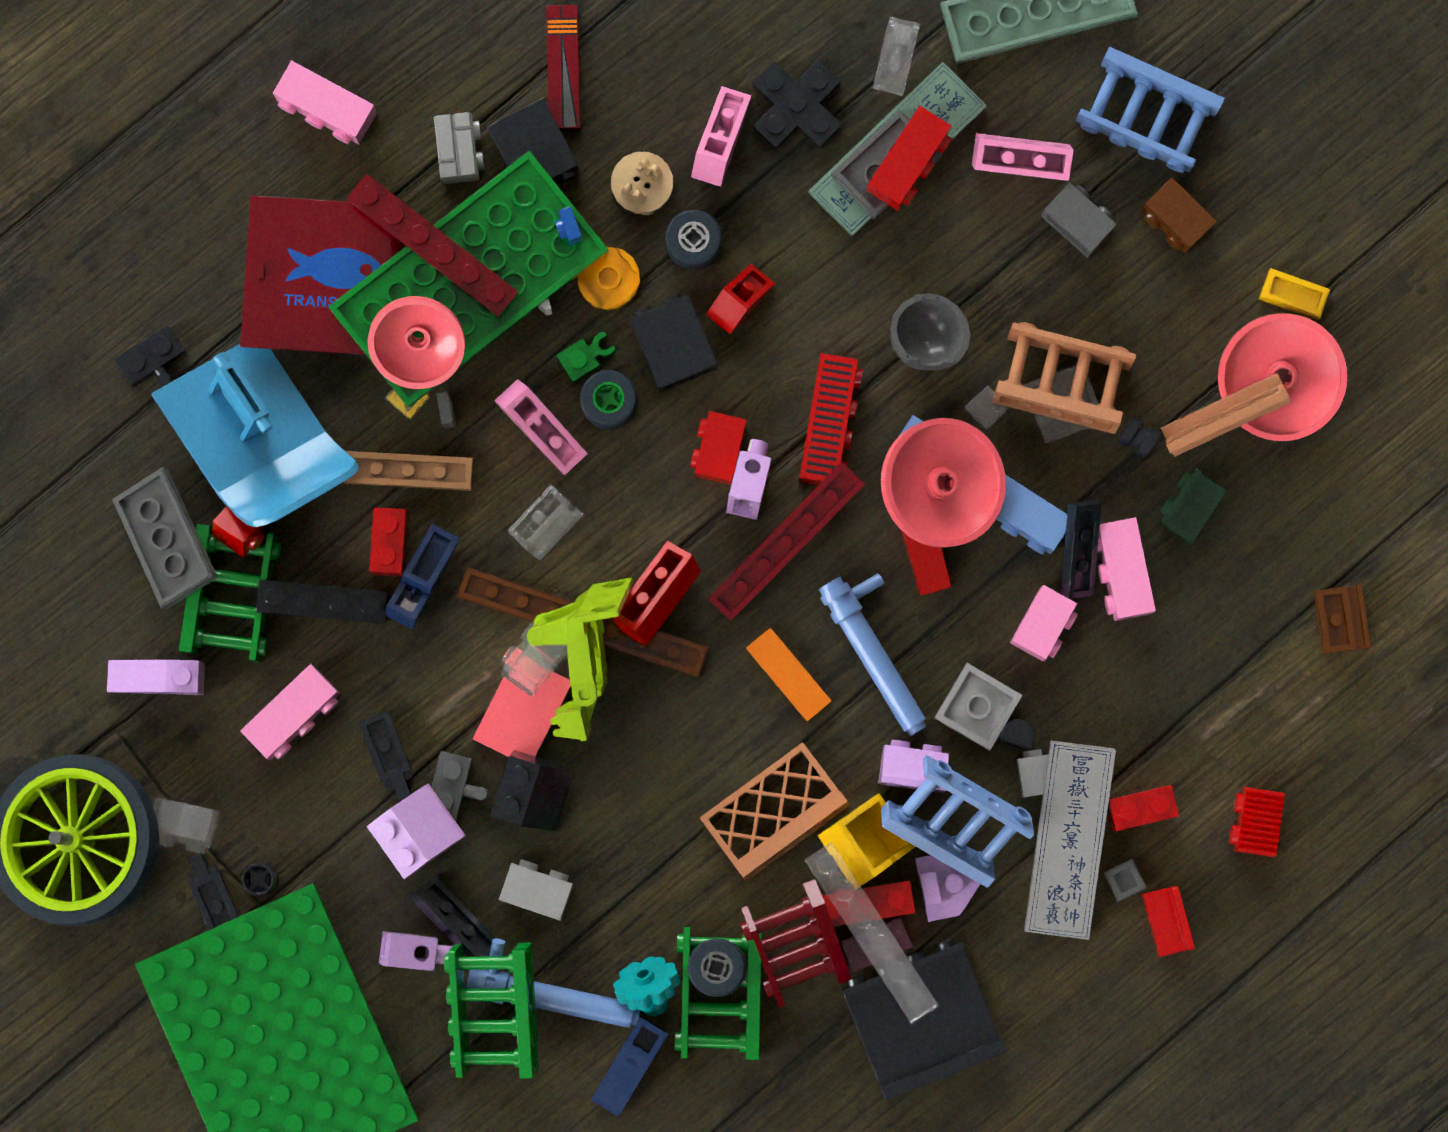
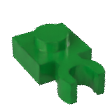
[556,332,616,383]

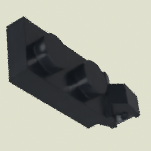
[358,710,414,801]
[188,852,240,930]

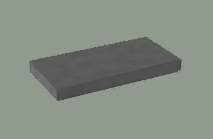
[112,467,218,610]

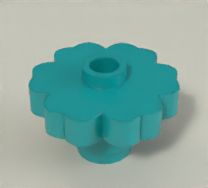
[613,957,680,1016]

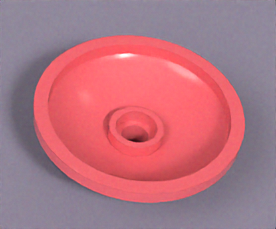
[368,296,465,389]

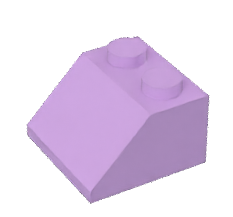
[878,740,949,793]
[367,783,466,879]

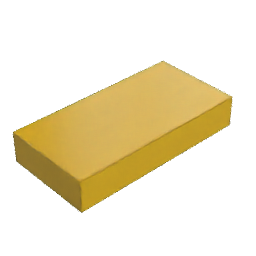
[1259,268,1330,320]

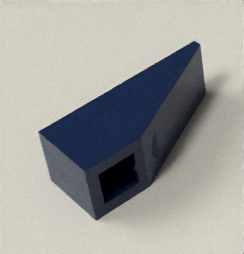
[591,1016,669,1117]

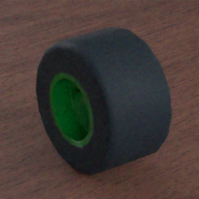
[580,370,638,430]

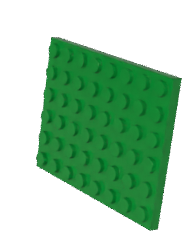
[135,883,419,1132]

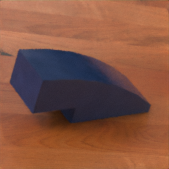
[385,524,460,630]

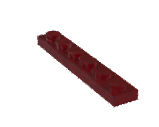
[347,174,518,318]
[708,461,865,621]

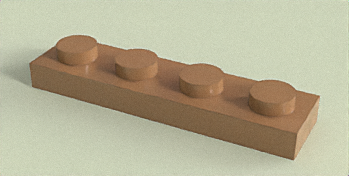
[343,451,473,491]

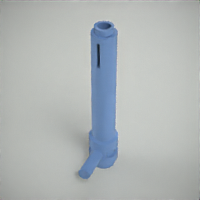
[818,573,926,736]
[466,938,640,1028]

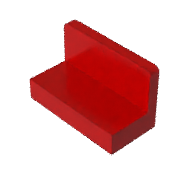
[1142,886,1195,957]

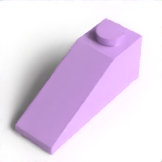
[107,660,205,695]

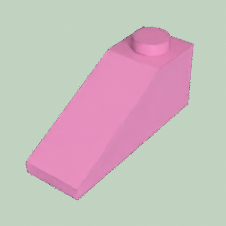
[691,86,751,187]
[494,379,588,475]

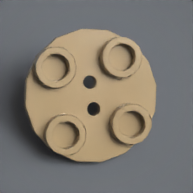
[611,152,673,215]

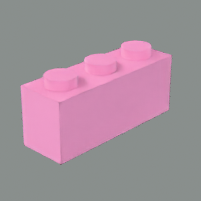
[273,60,377,145]
[972,133,1074,181]
[1097,517,1156,621]
[241,664,341,760]

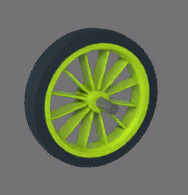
[0,755,159,926]

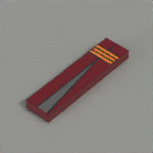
[546,5,580,131]

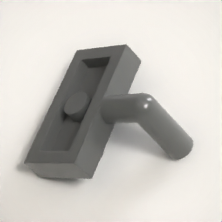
[431,751,489,821]

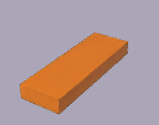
[746,628,832,722]

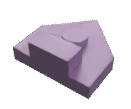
[915,855,980,922]

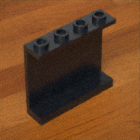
[841,938,1007,1101]

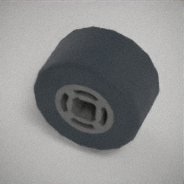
[688,938,747,997]

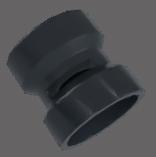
[1117,416,1161,459]
[242,863,278,896]

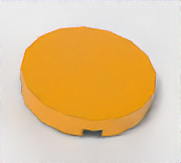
[578,247,640,310]

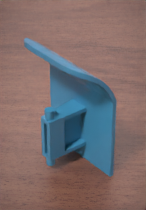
[151,344,359,527]

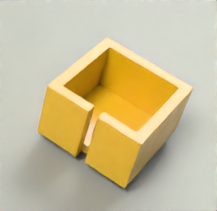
[818,793,916,889]

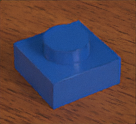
[555,206,582,246]

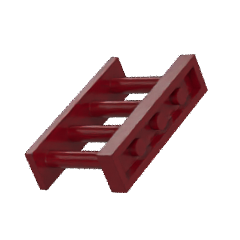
[740,879,851,1008]

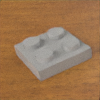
[934,663,1022,751]

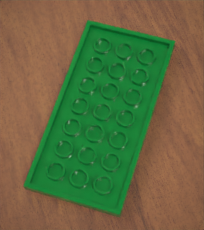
[328,151,609,408]

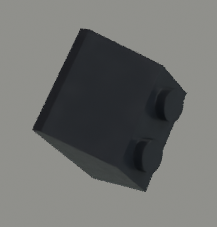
[490,750,575,831]

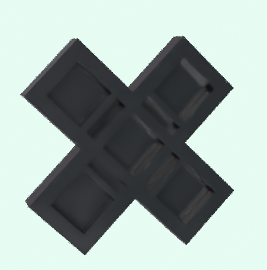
[752,60,842,150]

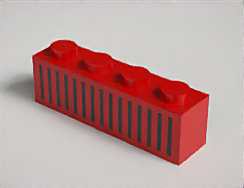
[799,353,863,485]

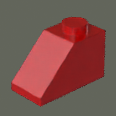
[706,264,775,334]
[212,506,264,558]

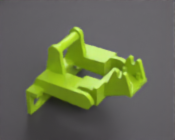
[527,577,633,741]

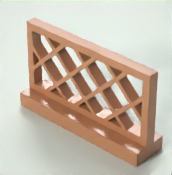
[1161,373,1291,457]
[700,742,849,882]

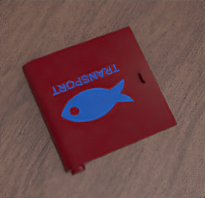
[240,195,406,355]

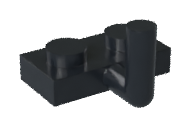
[115,325,187,387]

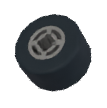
[665,210,722,271]

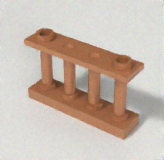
[992,322,1136,434]

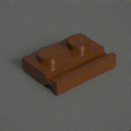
[1313,585,1371,654]

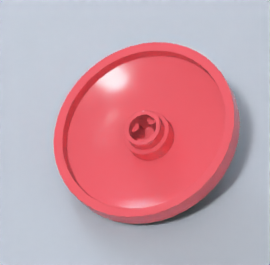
[1218,313,1347,441]
[881,418,1006,548]

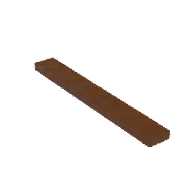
[457,567,709,678]

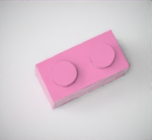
[1010,585,1078,661]

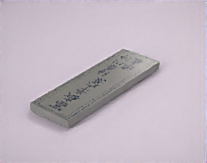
[1024,740,1116,940]

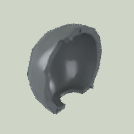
[890,293,971,370]

